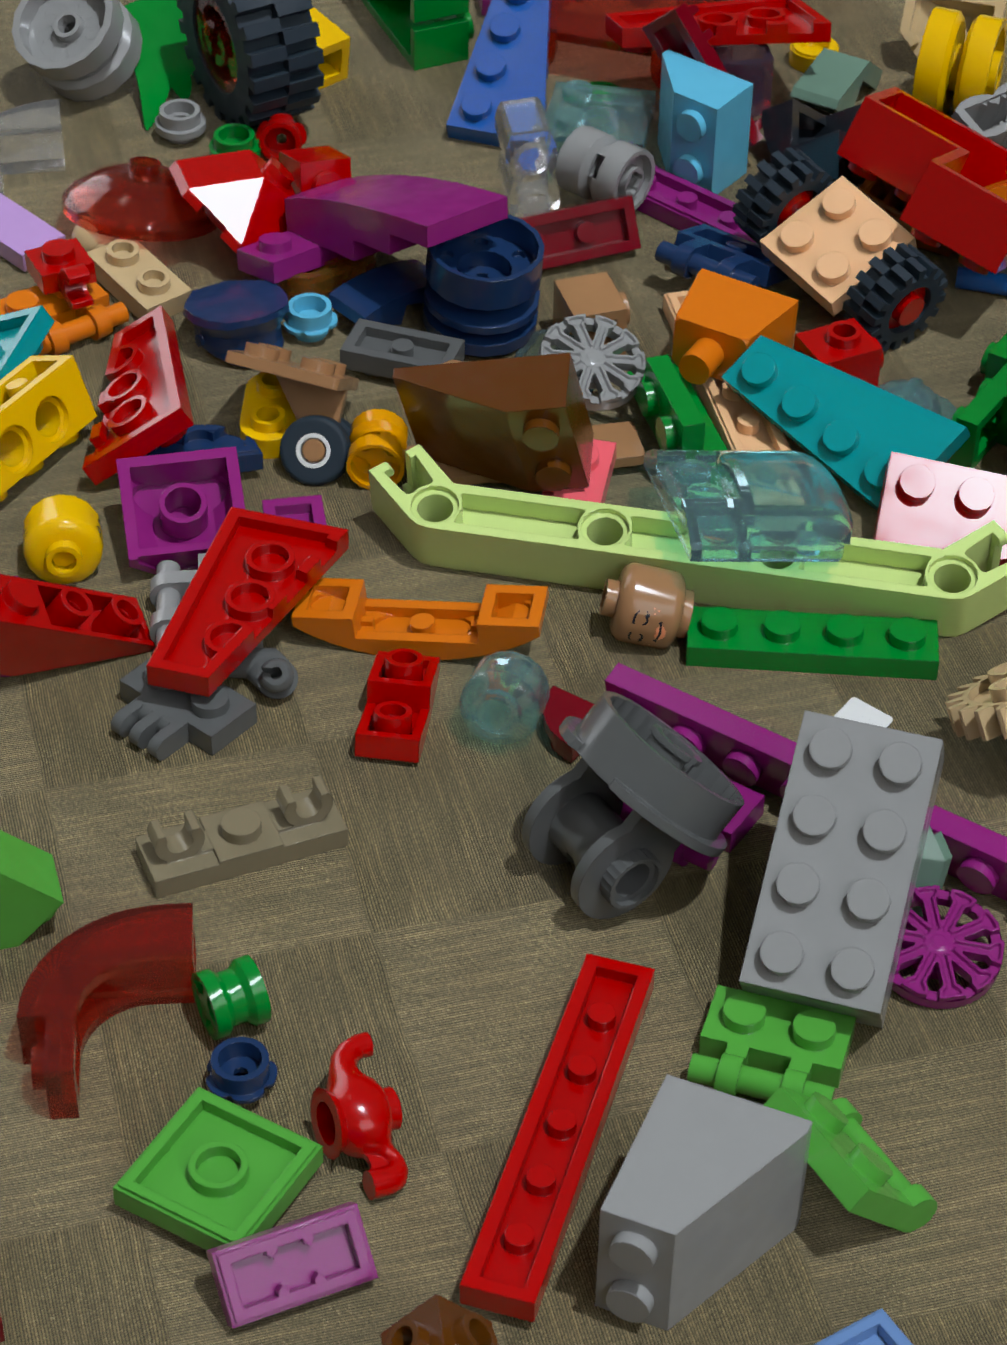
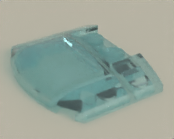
[643,449,853,562]

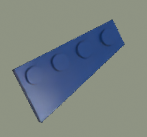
[446,0,551,155]

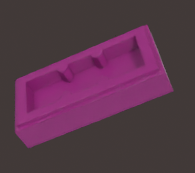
[206,1201,379,1328]

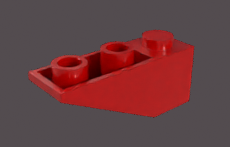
[0,574,155,676]

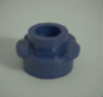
[206,1037,278,1104]

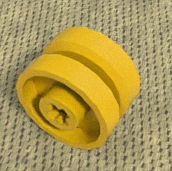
[912,6,1007,114]

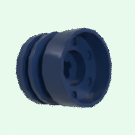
[422,214,545,357]

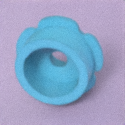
[284,293,338,342]

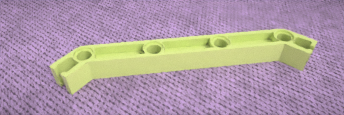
[368,444,1007,637]

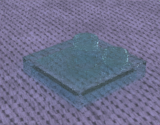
[540,80,656,154]

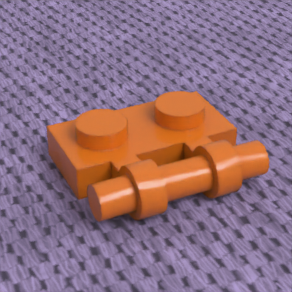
[0,282,129,355]

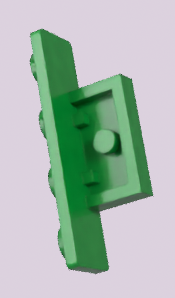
[627,354,754,517]

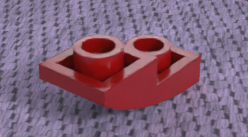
[355,648,441,763]

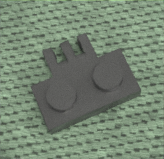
[110,658,257,761]

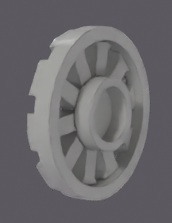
[538,314,645,411]

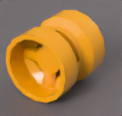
[346,409,408,490]

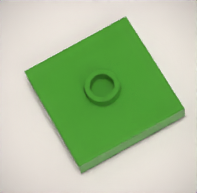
[113,1087,323,1250]

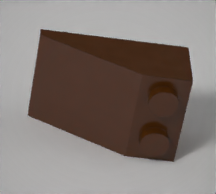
[392,353,594,492]

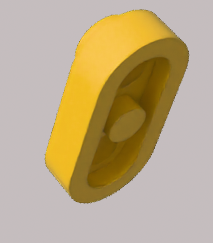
[239,372,297,459]

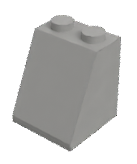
[595,1074,813,1331]

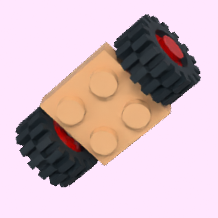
[732,148,948,352]

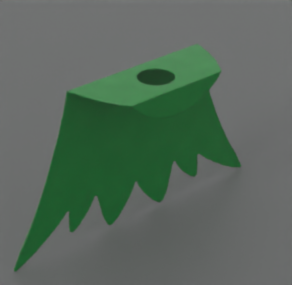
[124,0,195,131]

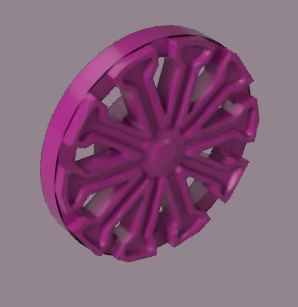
[892,885,1005,1009]

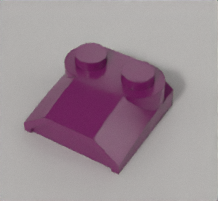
[116,446,245,575]

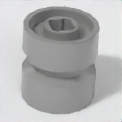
[555,125,655,210]

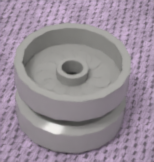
[12,0,143,101]

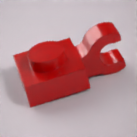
[24,238,97,310]

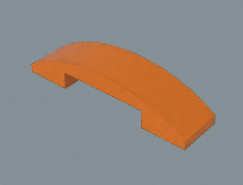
[291,578,549,660]

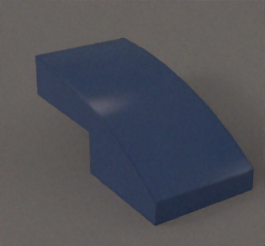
[328,259,427,325]

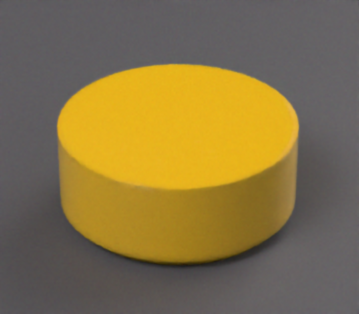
[789,38,839,73]

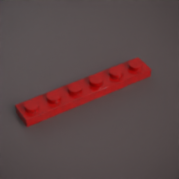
[460,953,655,1323]

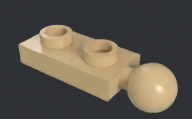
[71,217,192,319]

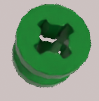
[191,955,271,1040]

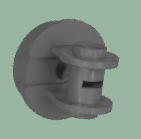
[522,691,744,919]

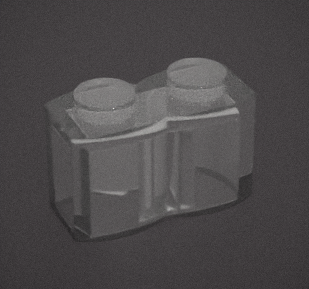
[495,97,560,218]

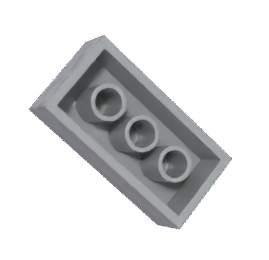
[739,710,944,1029]

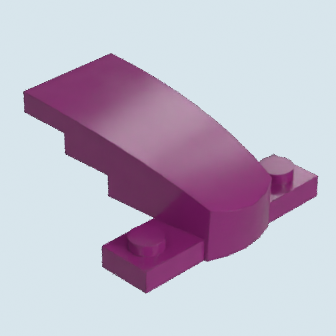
[237,175,508,284]

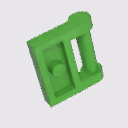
[764,1086,937,1233]

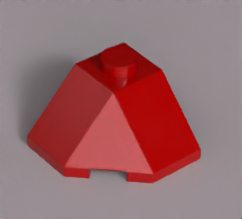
[169,149,296,254]

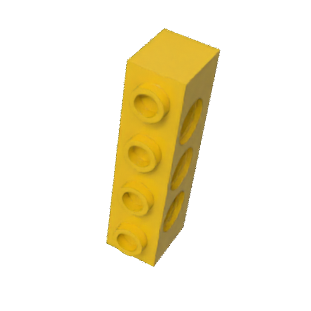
[0,355,97,502]

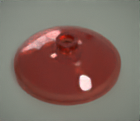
[62,156,217,242]

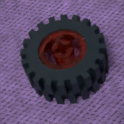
[177,0,324,128]

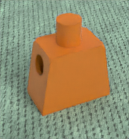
[672,268,799,385]

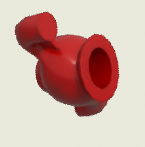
[310,1032,409,1200]

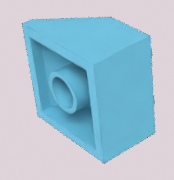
[657,49,753,195]

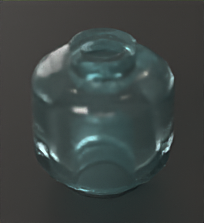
[459,651,550,745]

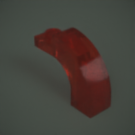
[17,903,197,1119]

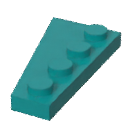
[721,335,971,512]

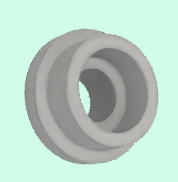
[155,99,206,144]

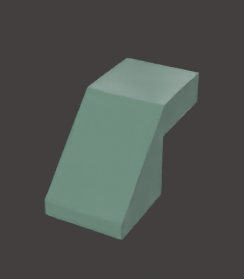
[790,48,883,114]

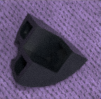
[762,99,866,186]

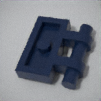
[655,223,790,289]

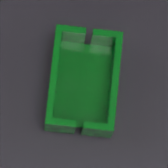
[361,0,474,71]

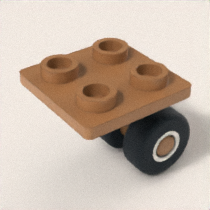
[225,342,359,486]

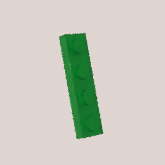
[686,606,940,680]

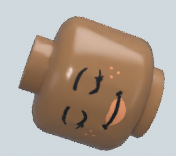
[599,562,695,649]

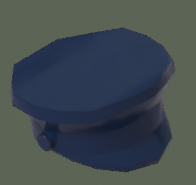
[183,280,289,368]

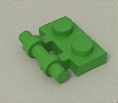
[687,985,856,1101]

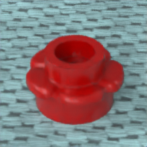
[256,113,307,162]

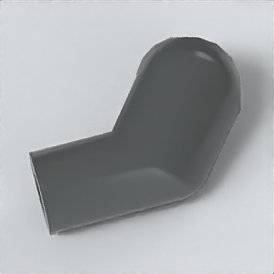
[228,647,298,699]

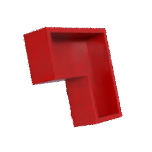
[836,87,1007,275]

